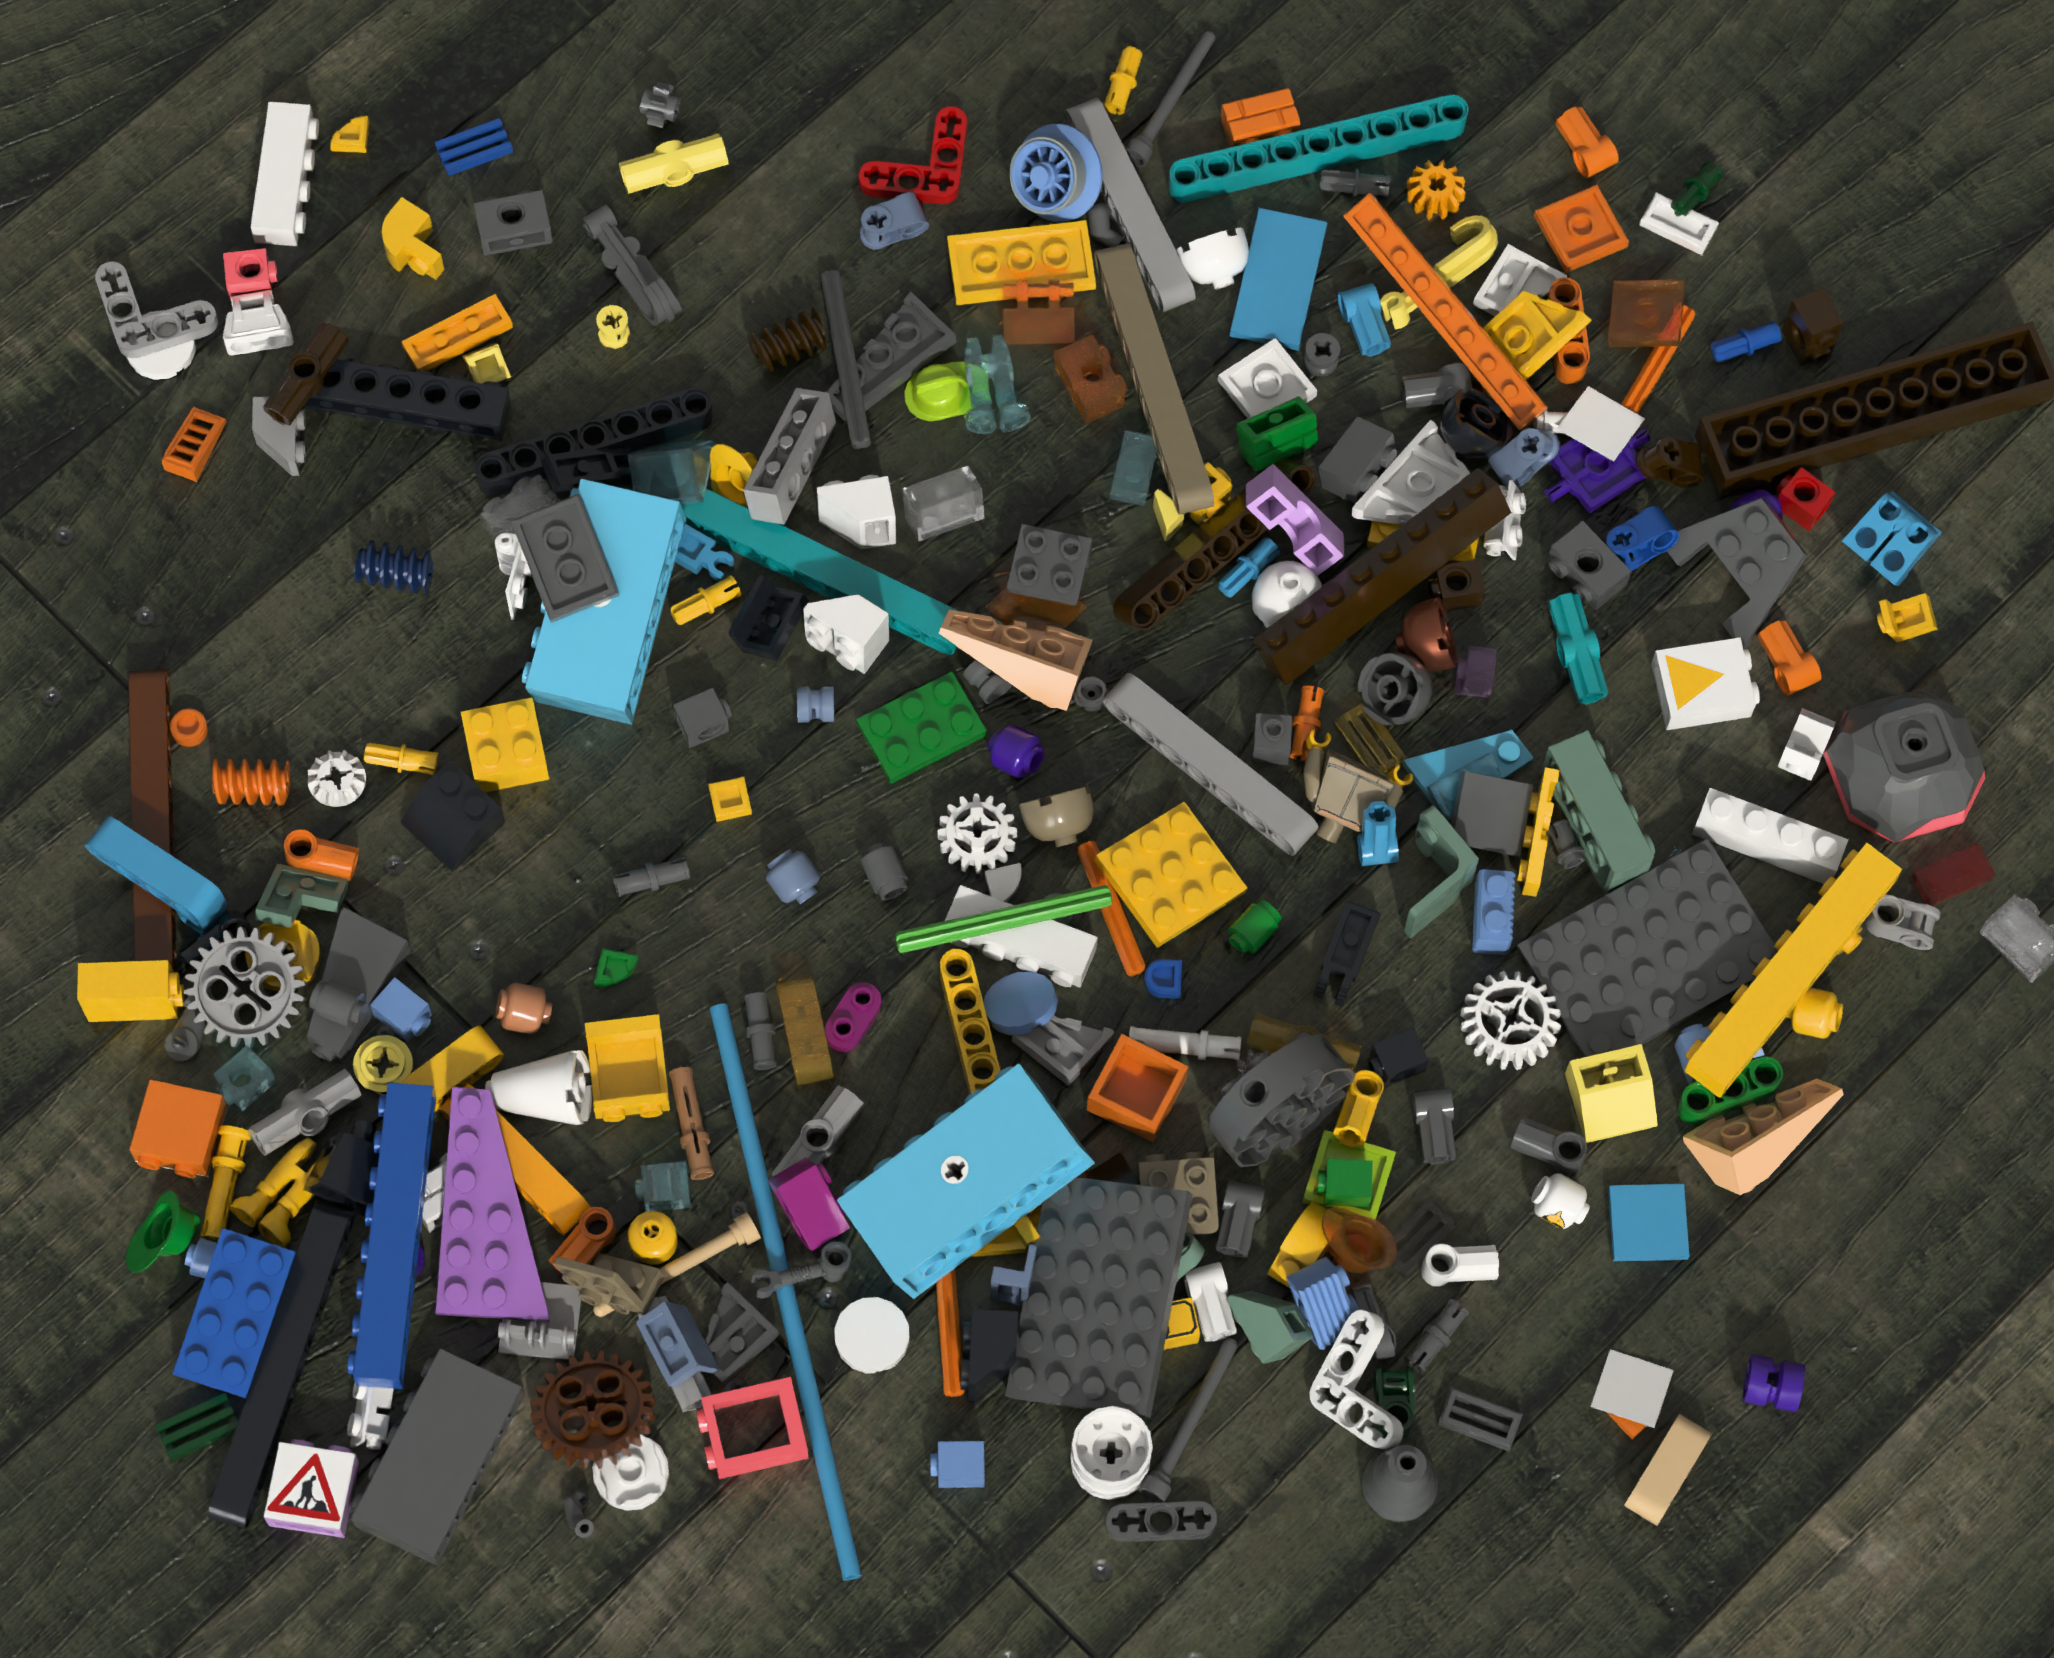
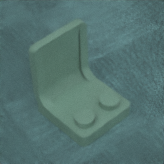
[1404,805,1479,939]

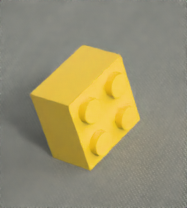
[461,697,549,793]

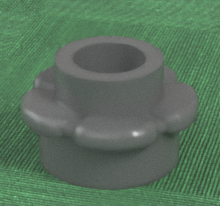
[1074,677,1109,712]

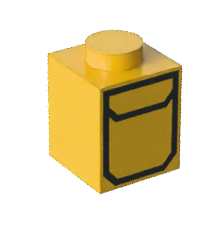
[1164,1297,1200,1350]

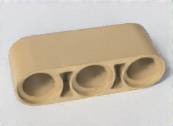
[1624,1413,1713,1526]

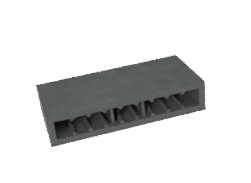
[350,1349,525,1565]

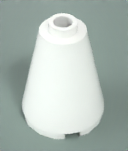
[485,1050,592,1125]

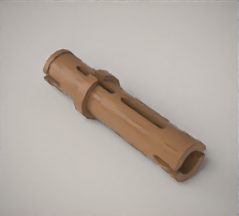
[669,1067,714,1180]

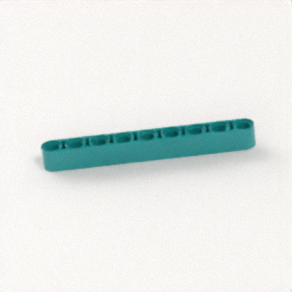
[1168,95,1469,203]
[679,483,958,655]

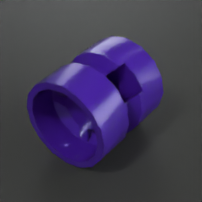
[1742,1354,1805,1413]

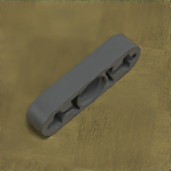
[1105,1501,1217,1542]

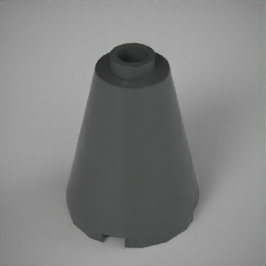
[1361,1445,1438,1522]

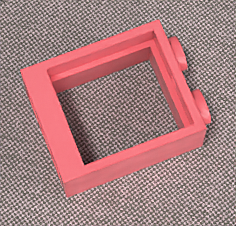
[696,1377,809,1479]

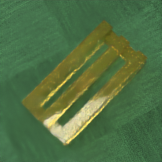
[1335,702,1407,774]

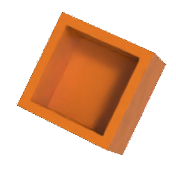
[1087,1034,1189,1143]

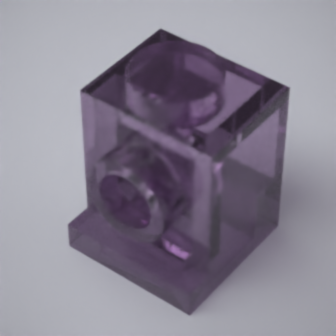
[1454,645,1497,698]

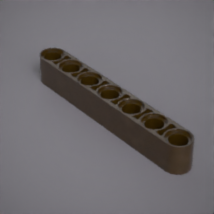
[1113,459,1316,630]

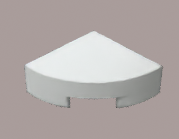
[985,863,1021,902]

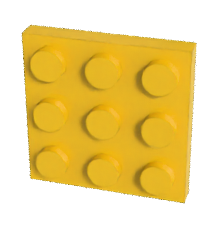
[1094,802,1248,948]

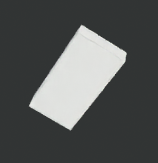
[1640,192,1719,255]

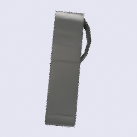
[1350,1281,1397,1362]

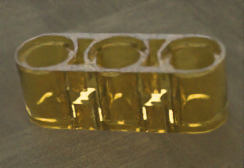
[776,977,834,1086]

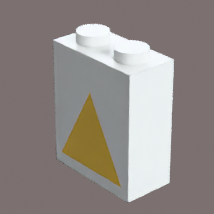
[1651,637,1760,730]

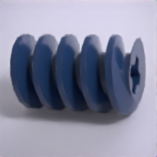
[354,540,434,596]

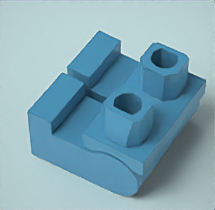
[1842,491,1942,586]

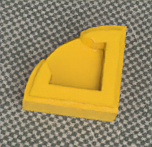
[330,116,369,153]

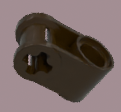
[1636,436,1704,488]

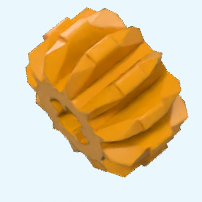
[1406,160,1466,221]

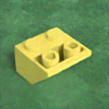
[1565,1044,1658,1143]

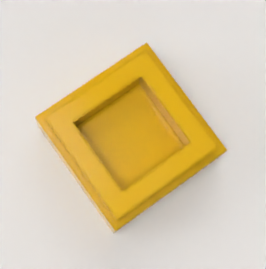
[708,777,752,822]

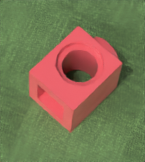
[223,248,278,300]

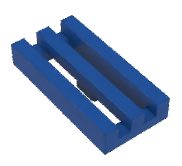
[435,118,513,176]

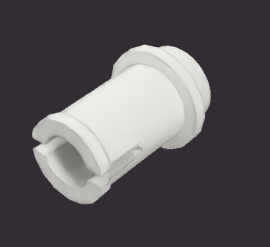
[1533,410,1568,433]

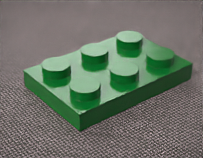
[856,672,987,784]

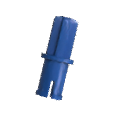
[1710,321,1781,362]

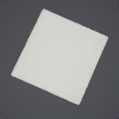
[1557,386,1645,461]
[1590,1349,1674,1428]

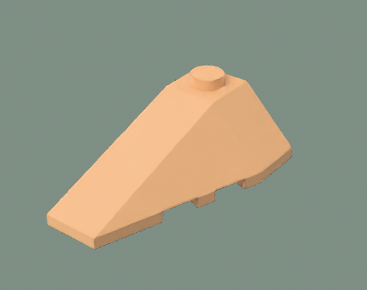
[939,610,1093,711]

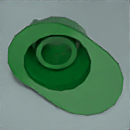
[126,1191,201,1273]

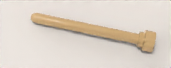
[593,1212,761,1317]

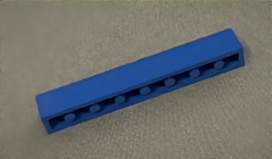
[348,1083,436,1389]

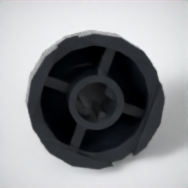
[1440,388,1513,460]

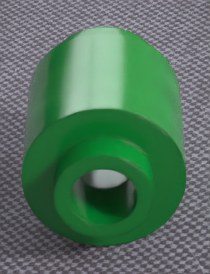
[1228,899,1282,954]

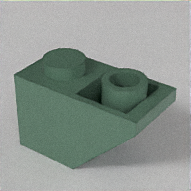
[1226,1290,1314,1364]

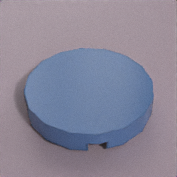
[984,971,1058,1035]

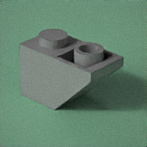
[252,397,306,476]

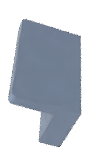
[990,1244,1037,1306]
[636,1301,719,1387]

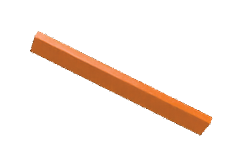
[1343,193,1549,431]

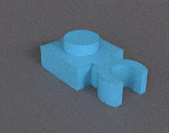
[675,524,734,582]

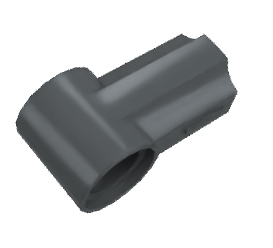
[1401,363,1473,408]
[1412,1088,1456,1165]
[1510,1117,1587,1175]
[1216,1179,1266,1258]

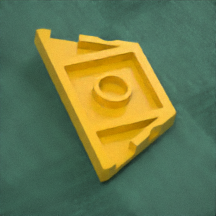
[1482,291,1592,400]

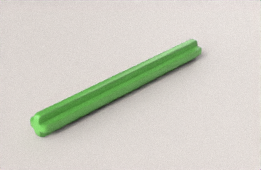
[895,885,1112,953]

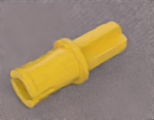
[1103,46,1143,115]
[670,575,741,625]
[364,743,438,776]

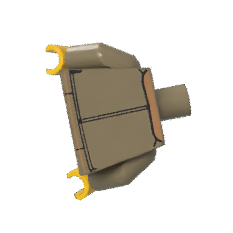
[1303,729,1413,843]

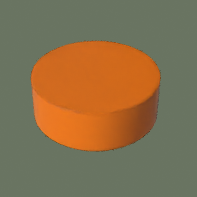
[170,708,208,747]

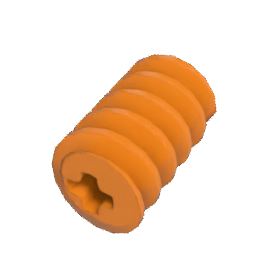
[212,758,290,805]

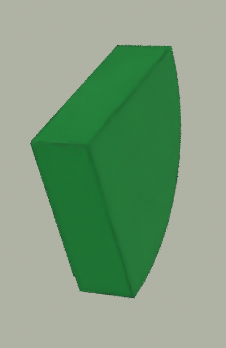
[594,948,639,987]

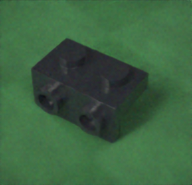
[728,575,809,661]

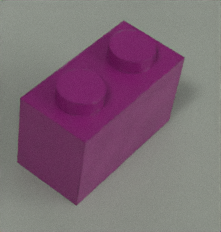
[767,1157,850,1251]

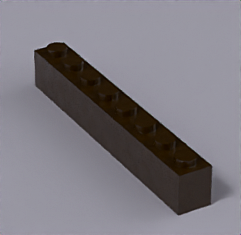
[1252,468,1512,685]

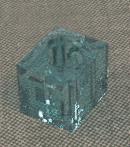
[213,1045,276,1111]
[635,1161,691,1212]

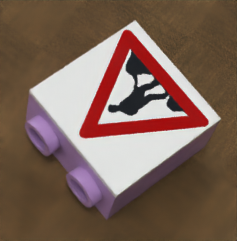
[264,1440,360,1538]

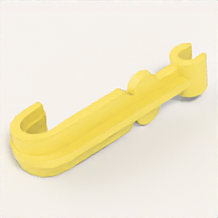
[1380,216,1498,329]

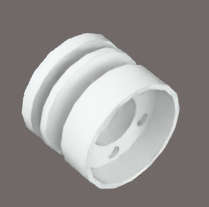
[1070,1406,1153,1500]

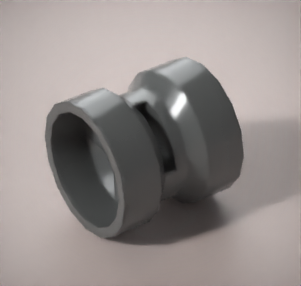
[963,660,1012,704]

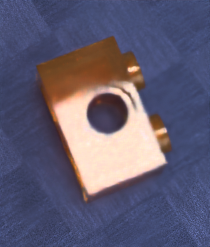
[1054,335,1127,424]

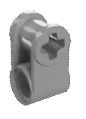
[1865,895,1941,950]

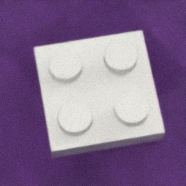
[1218,338,1317,418]

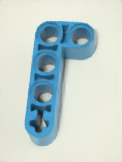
[85,816,228,935]

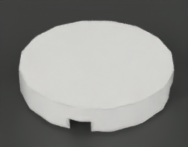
[126,310,196,380]
[834,1297,909,1373]
[592,1434,669,1511]

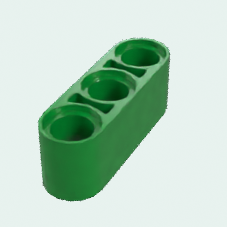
[1677,1056,1783,1125]

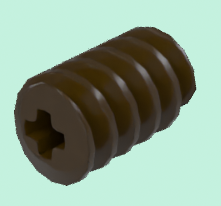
[747,307,826,372]

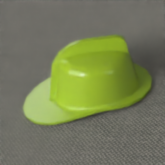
[904,362,989,422]

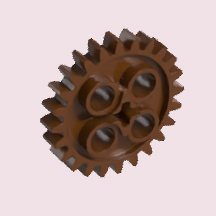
[530,1350,656,1469]

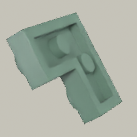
[255,863,348,928]

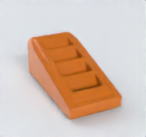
[161,407,227,482]

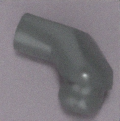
[1087,203,1125,248]
[563,1489,594,1538]

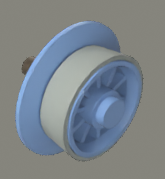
[1010,124,1103,222]

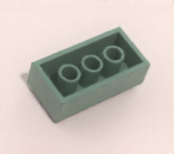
[1541,730,1655,896]

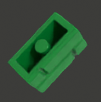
[1236,396,1318,471]

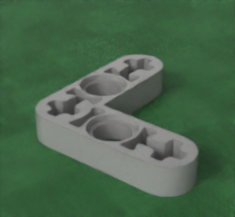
[95,261,218,358]

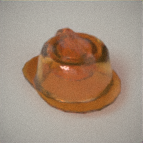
[1322,1207,1397,1274]

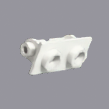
[1484,480,1526,560]
[347,1382,394,1450]

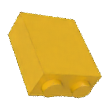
[77,960,185,1022]

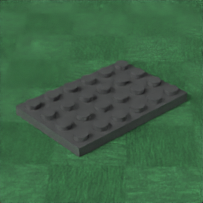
[1517,838,1778,1058]
[1005,1177,1193,1418]

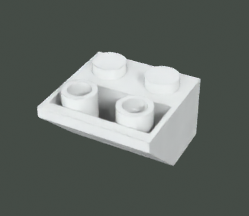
[817,475,896,549]
[803,595,889,674]

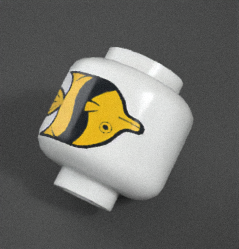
[1531,1173,1590,1229]

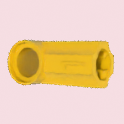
[1333,1070,1384,1148]

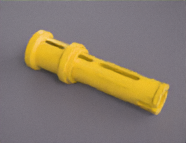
[200,1125,251,1242]

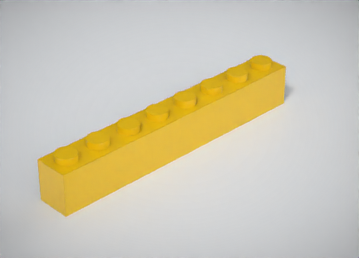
[1685,843,1902,1098]

